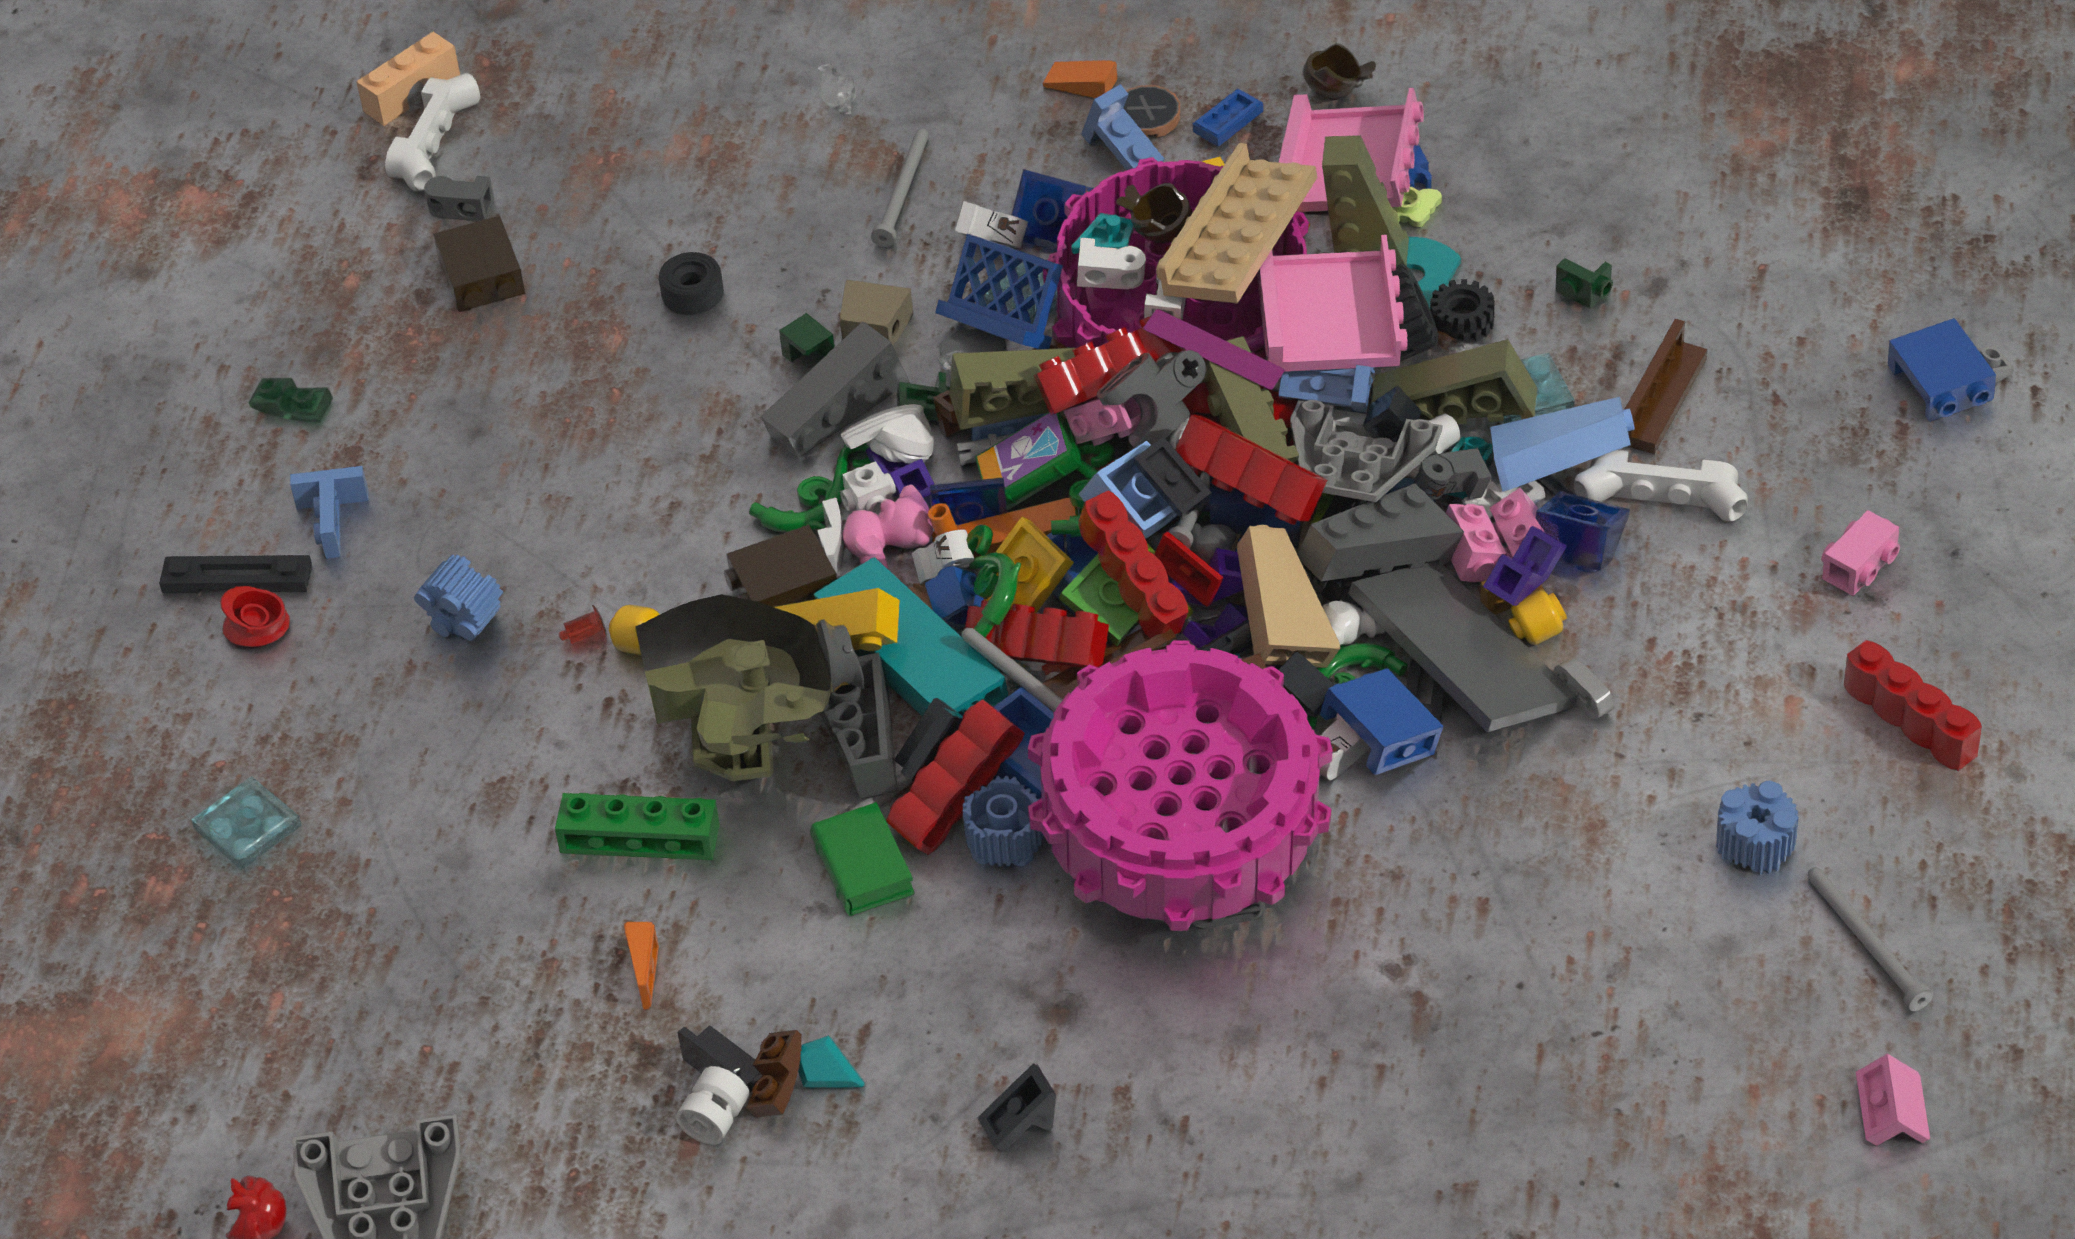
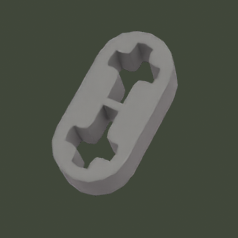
[1554,657,1614,719]

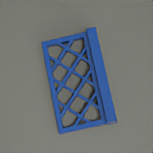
[935,234,1063,349]

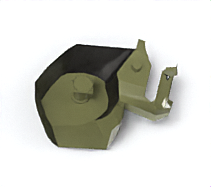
[635,594,833,755]

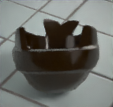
[1302,43,1376,99]
[1116,183,1193,243]

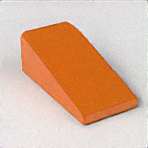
[1043,60,1117,98]
[624,922,659,1010]

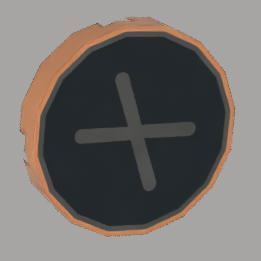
[1124,85,1180,138]

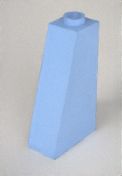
[1490,397,1635,492]

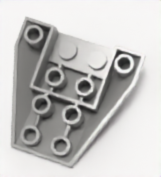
[1290,400,1443,502]
[292,1114,461,1239]

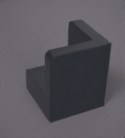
[1362,385,1421,442]

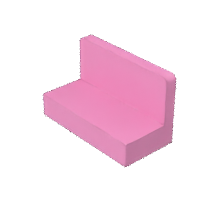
[1856,1054,1930,1146]

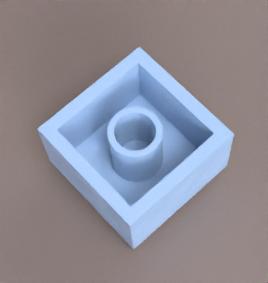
[1079,441,1178,539]

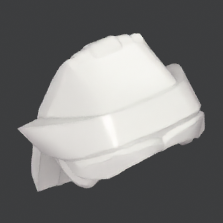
[841,404,934,464]

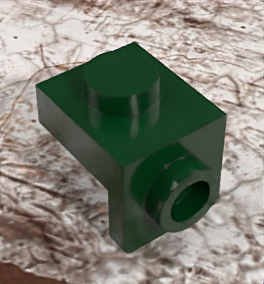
[1555,258,1613,309]
[897,372,950,421]

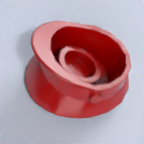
[220,586,290,647]

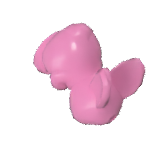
[842,484,933,569]

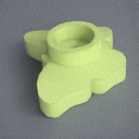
[1392,187,1442,227]

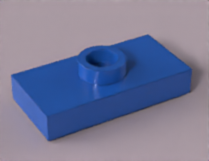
[1193,88,1263,147]

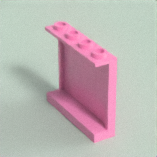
[1278,88,1424,212]
[1256,235,1407,372]

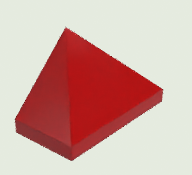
[1154,532,1224,607]

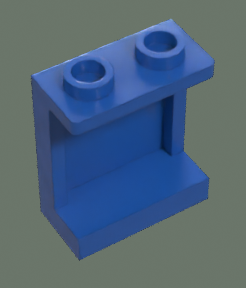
[1888,318,1996,422]
[1320,668,1444,775]

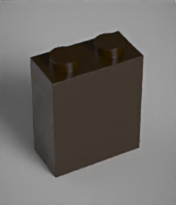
[433,216,525,312]
[724,525,837,607]

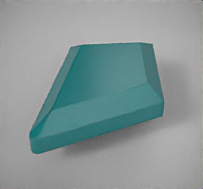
[1071,213,1135,254]
[798,1035,865,1087]

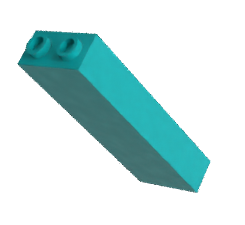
[814,557,1009,716]

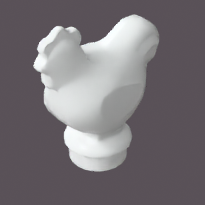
[1322,601,1385,646]

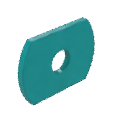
[1407,237,1461,308]

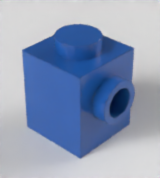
[925,566,984,630]

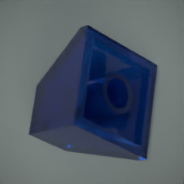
[1011,169,1094,251]
[930,477,1007,525]
[1536,491,1630,573]

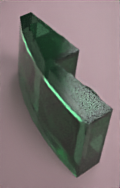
[248,378,333,422]

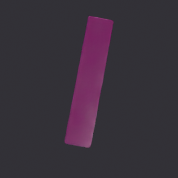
[1144,309,1285,390]

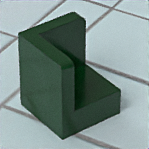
[779,313,835,362]

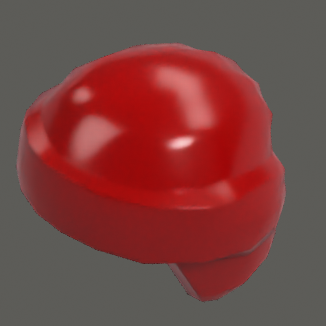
[226,1175,287,1239]

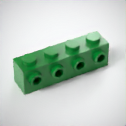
[555,793,720,860]

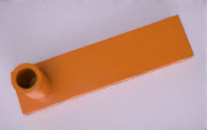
[928,498,1078,558]

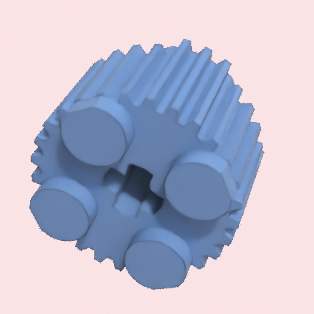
[414,555,503,641]
[963,776,1043,867]
[1716,780,1799,875]

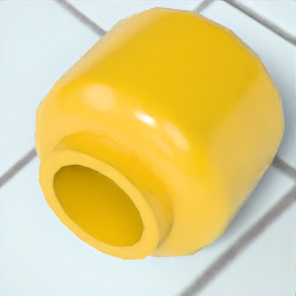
[1508,590,1567,646]
[609,604,660,655]

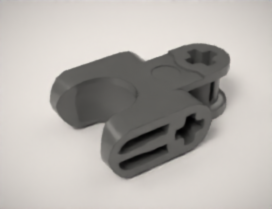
[1097,350,1206,449]

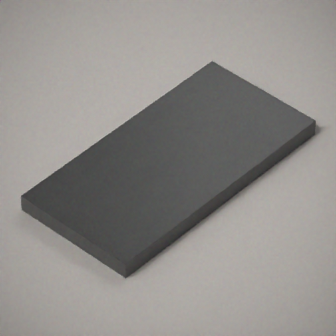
[1348,561,1577,732]

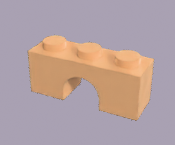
[356,32,460,126]

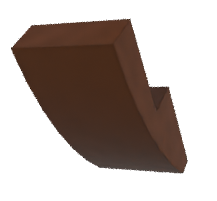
[745,1030,802,1118]

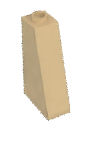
[1237,525,1340,668]

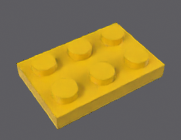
[984,517,1074,613]

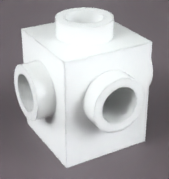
[840,461,896,514]

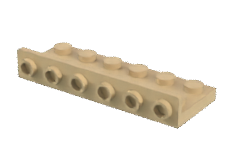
[1156,143,1317,303]

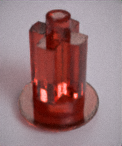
[559,605,607,644]

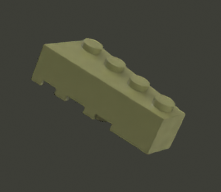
[1322,135,1409,266]
[1201,336,1300,464]
[1372,339,1537,424]
[949,348,1076,430]

